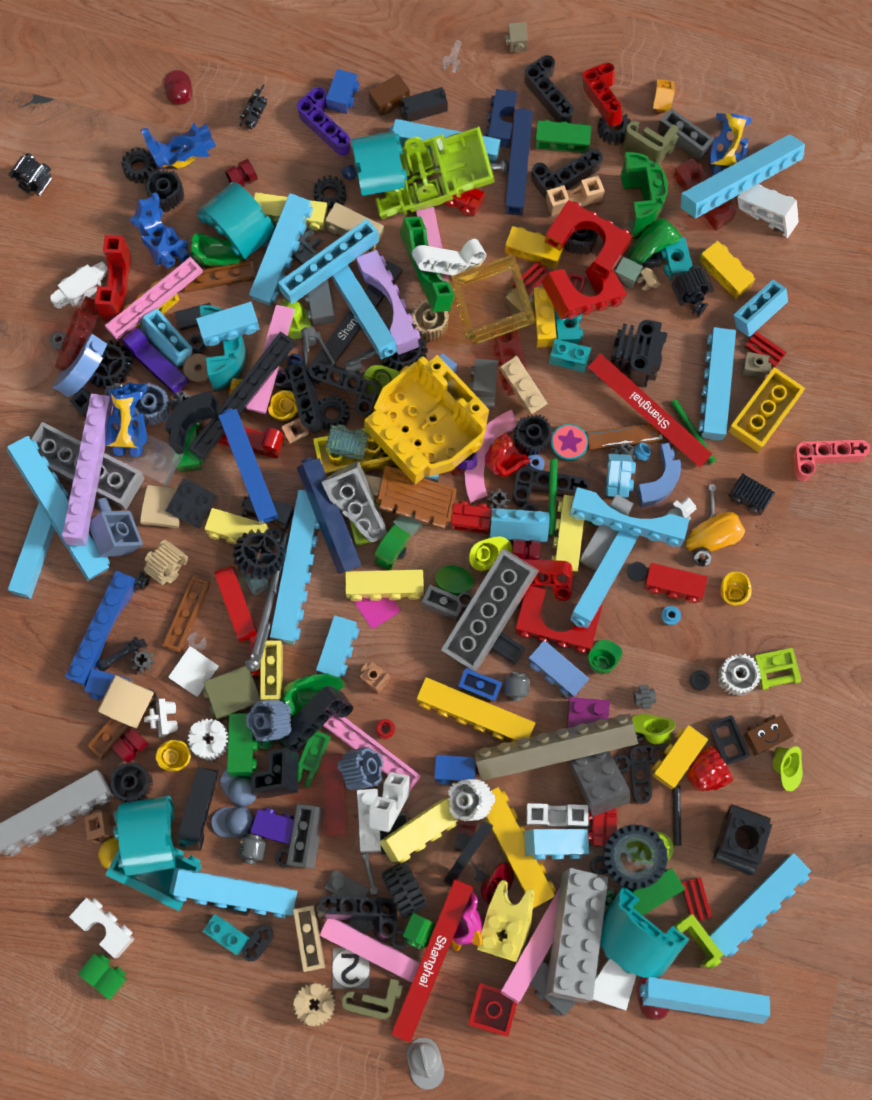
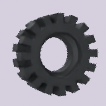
[598,111,631,145]
[121,148,156,184]
[313,175,346,210]
[319,395,349,432]

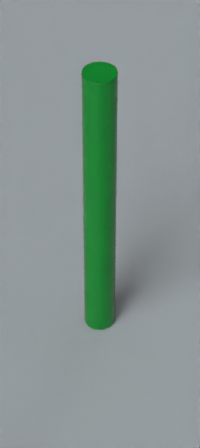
[670,399,717,465]
[548,458,558,535]

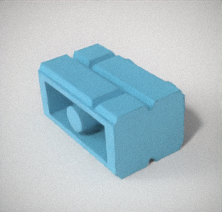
[605,454,636,497]

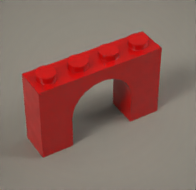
[545,200,632,278]
[95,235,132,322]
[541,261,627,320]
[515,585,603,654]

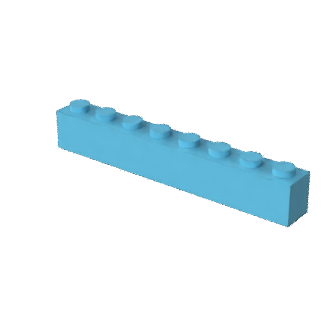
[681,134,805,219]
[7,436,110,582]
[270,490,320,645]

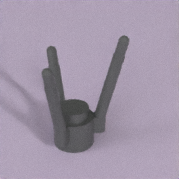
[301,327,334,369]
[344,348,377,375]

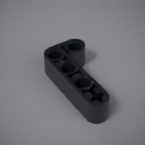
[524,55,574,124]
[531,149,603,198]
[309,361,382,416]
[274,363,324,434]
[512,467,590,507]
[278,686,353,752]
[178,767,218,851]
[314,895,397,942]

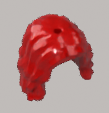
[485,433,531,477]
[687,746,734,792]

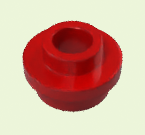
[375,719,395,739]

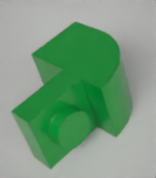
[374,525,411,571]

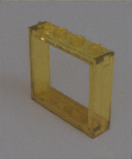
[451,253,536,345]

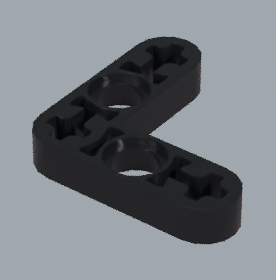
[629,743,674,804]
[443,820,493,887]

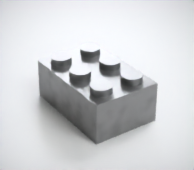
[569,751,630,817]

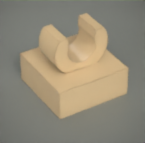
[637,267,662,291]

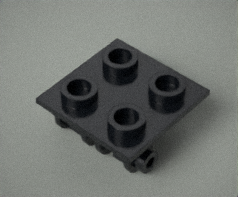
[239,84,267,130]
[165,477,217,529]

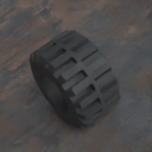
[382,861,427,918]

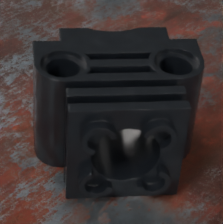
[610,320,668,387]
[711,804,772,876]

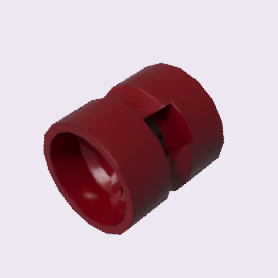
[224,159,258,187]
[512,539,541,560]
[111,727,149,763]

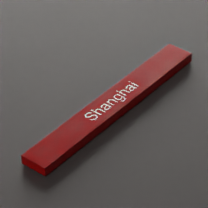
[588,353,712,468]
[391,879,474,1043]

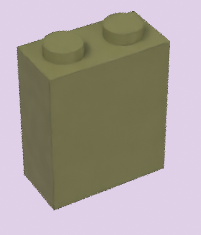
[202,666,261,722]

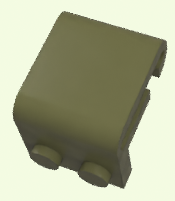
[623,121,679,165]
[342,979,402,1019]

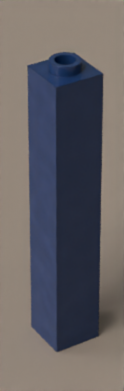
[505,108,533,216]
[297,457,361,575]

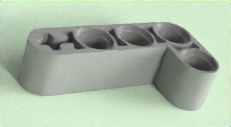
[579,494,634,572]

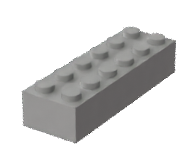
[31,422,145,510]
[441,550,539,671]
[0,770,115,857]
[545,868,608,1004]

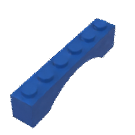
[65,571,136,687]

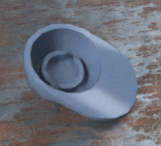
[220,768,257,807]
[211,807,255,838]

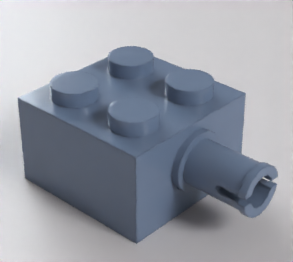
[89,498,143,557]

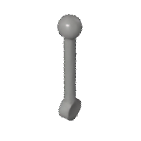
[708,484,716,518]
[362,853,378,895]

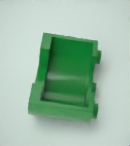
[620,152,668,239]

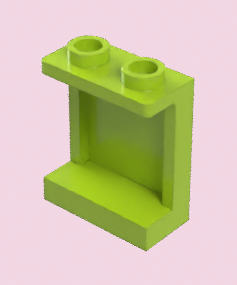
[670,914,723,969]

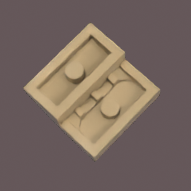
[140,485,181,528]
[97,675,154,728]

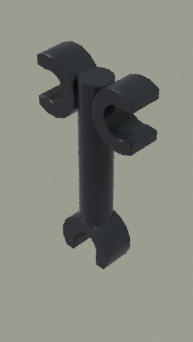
[96,637,148,671]

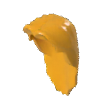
[685,512,745,551]

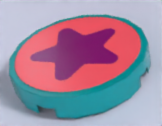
[551,424,588,461]

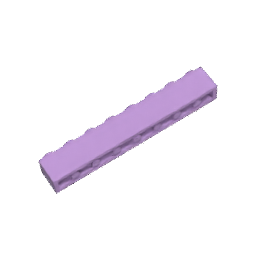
[62,394,113,547]

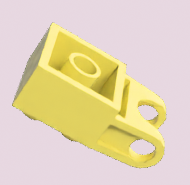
[477,880,534,962]

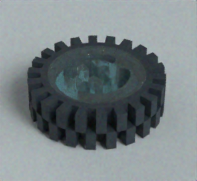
[603,824,668,889]

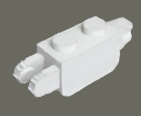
[50,262,108,309]

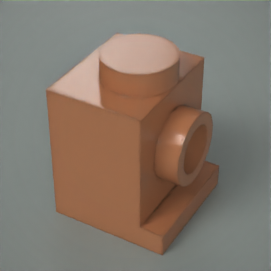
[278,417,310,446]
[359,662,391,694]
[84,810,115,843]

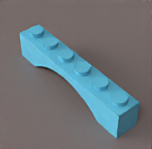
[569,487,689,547]

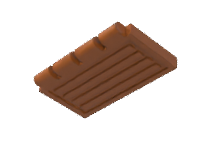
[376,466,457,529]

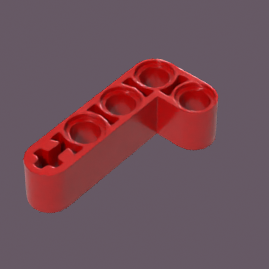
[583,63,622,126]
[218,427,284,458]
[522,559,574,601]
[214,564,257,643]

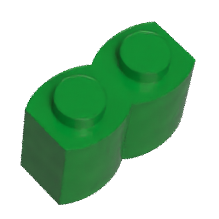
[402,913,436,950]
[78,953,128,1000]

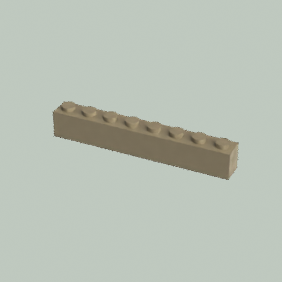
[475,713,638,781]

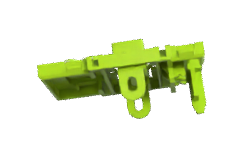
[376,127,495,219]

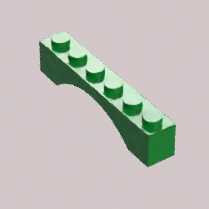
[400,216,455,312]

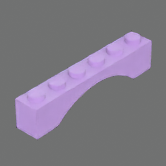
[356,250,420,355]

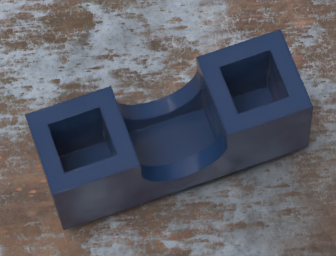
[485,89,517,148]

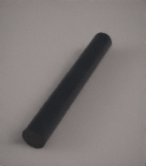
[673,785,682,846]

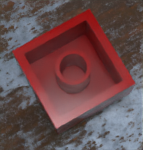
[467,983,517,1037]

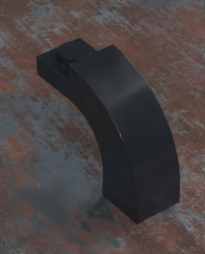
[165,392,219,454]

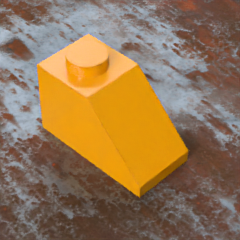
[653,79,675,113]

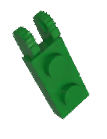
[298,731,331,788]

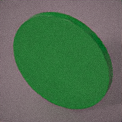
[435,565,474,595]

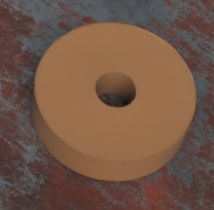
[183,354,210,384]

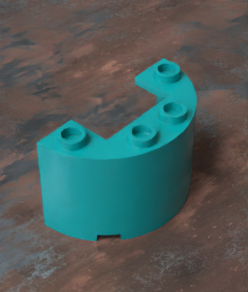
[351,131,407,196]
[197,182,275,260]
[200,305,247,392]
[114,795,175,876]
[106,847,202,911]
[600,886,689,978]

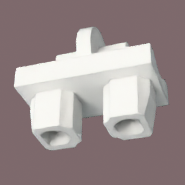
[667,497,697,520]
[144,699,178,738]

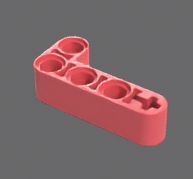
[792,440,870,482]

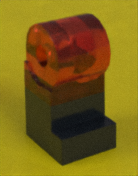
[453,820,477,851]

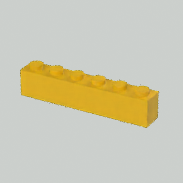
[417,677,535,742]
[485,787,556,908]

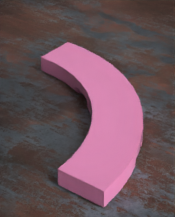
[465,409,517,504]

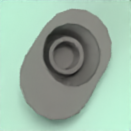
[407,1038,444,1090]

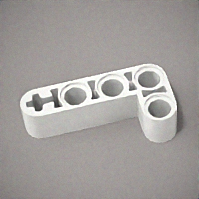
[412,239,486,277]

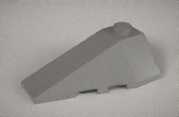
[321,461,388,543]

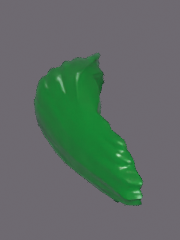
[628,218,682,264]
[190,233,244,267]
[282,673,344,716]

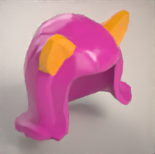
[437,893,483,951]

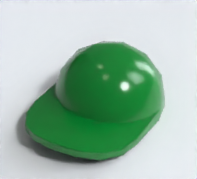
[588,639,623,675]

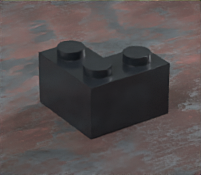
[251,748,299,799]

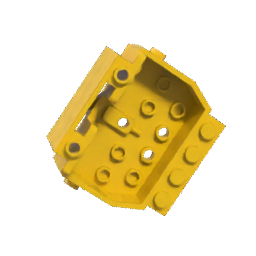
[365,355,489,485]

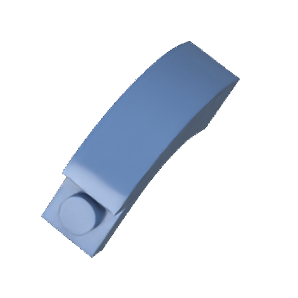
[53,334,107,397]
[637,443,681,508]

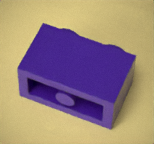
[251,807,294,845]

